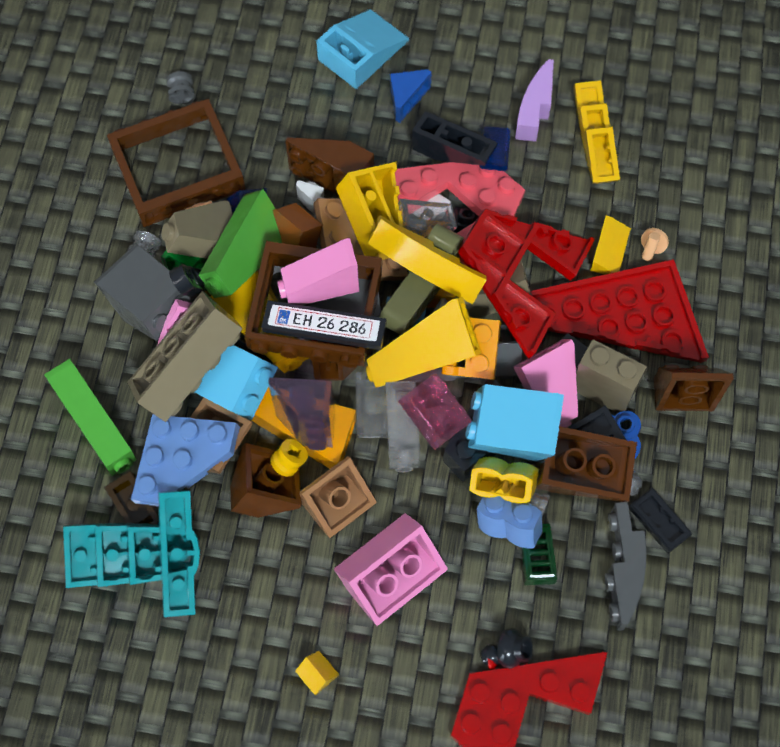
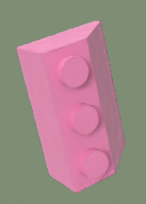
[334,513,448,626]

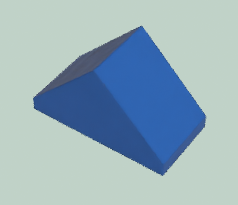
[390,69,432,123]

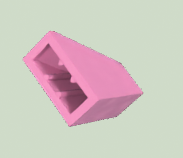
[277,238,359,305]
[513,339,578,428]

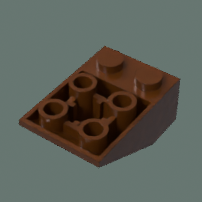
[285,137,374,199]

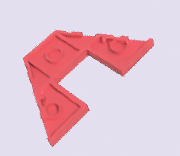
[395,159,525,266]

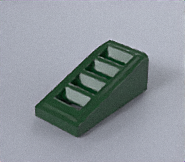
[522,524,557,586]

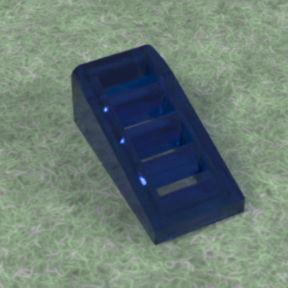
[480,126,511,171]

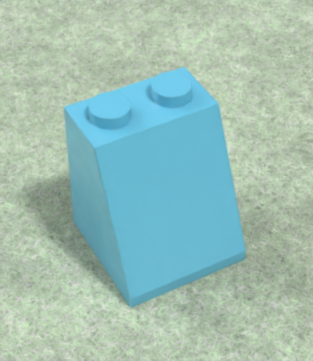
[195,345,278,420]
[466,384,564,462]

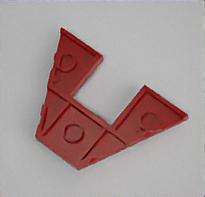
[458,209,595,359]
[450,652,607,747]

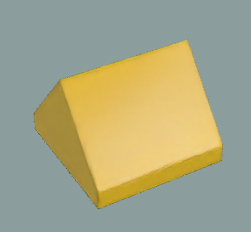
[295,651,339,695]

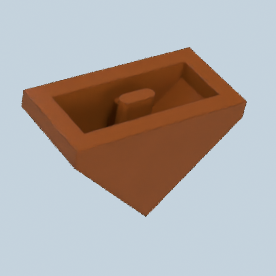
[272,203,323,248]

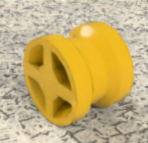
[270,439,308,477]

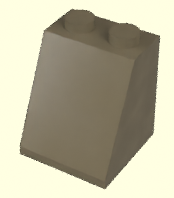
[576,340,648,413]

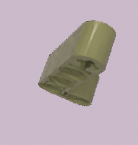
[379,223,464,335]

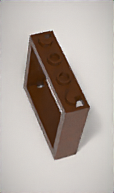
[107,98,246,227]
[244,241,382,368]

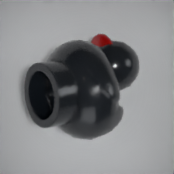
[481,628,533,670]

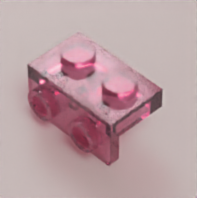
[398,373,472,450]

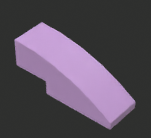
[515,59,554,141]

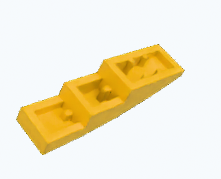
[573,80,620,184]
[368,217,487,304]

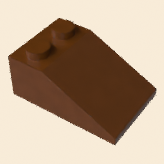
[654,364,734,411]
[535,426,637,502]

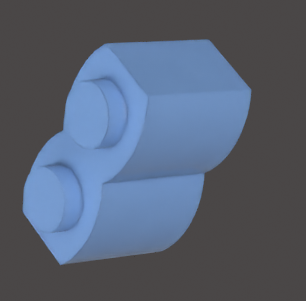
[477,496,542,548]

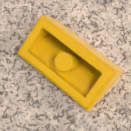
[591,215,631,274]

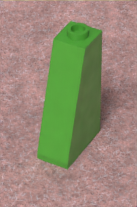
[199,189,283,298]
[44,359,137,476]

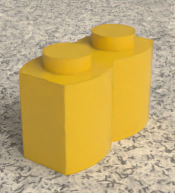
[469,457,539,503]

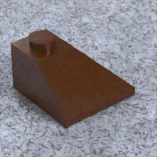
[230,443,302,518]

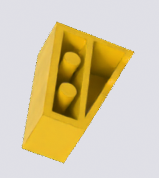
[336,162,403,260]

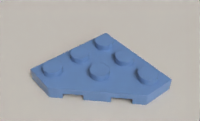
[131,414,240,506]

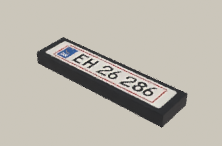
[261,300,387,350]

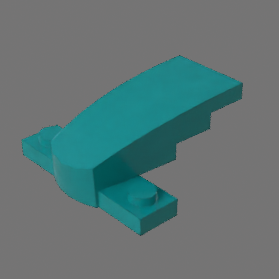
[63,490,200,617]

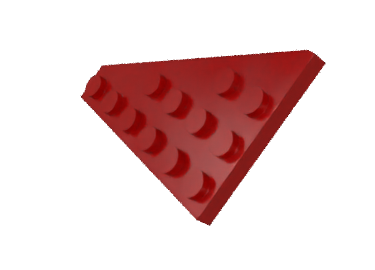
[531,259,709,363]

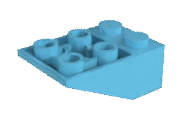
[316,10,409,89]

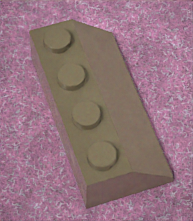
[127,291,243,422]

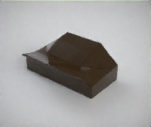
[104,471,159,524]

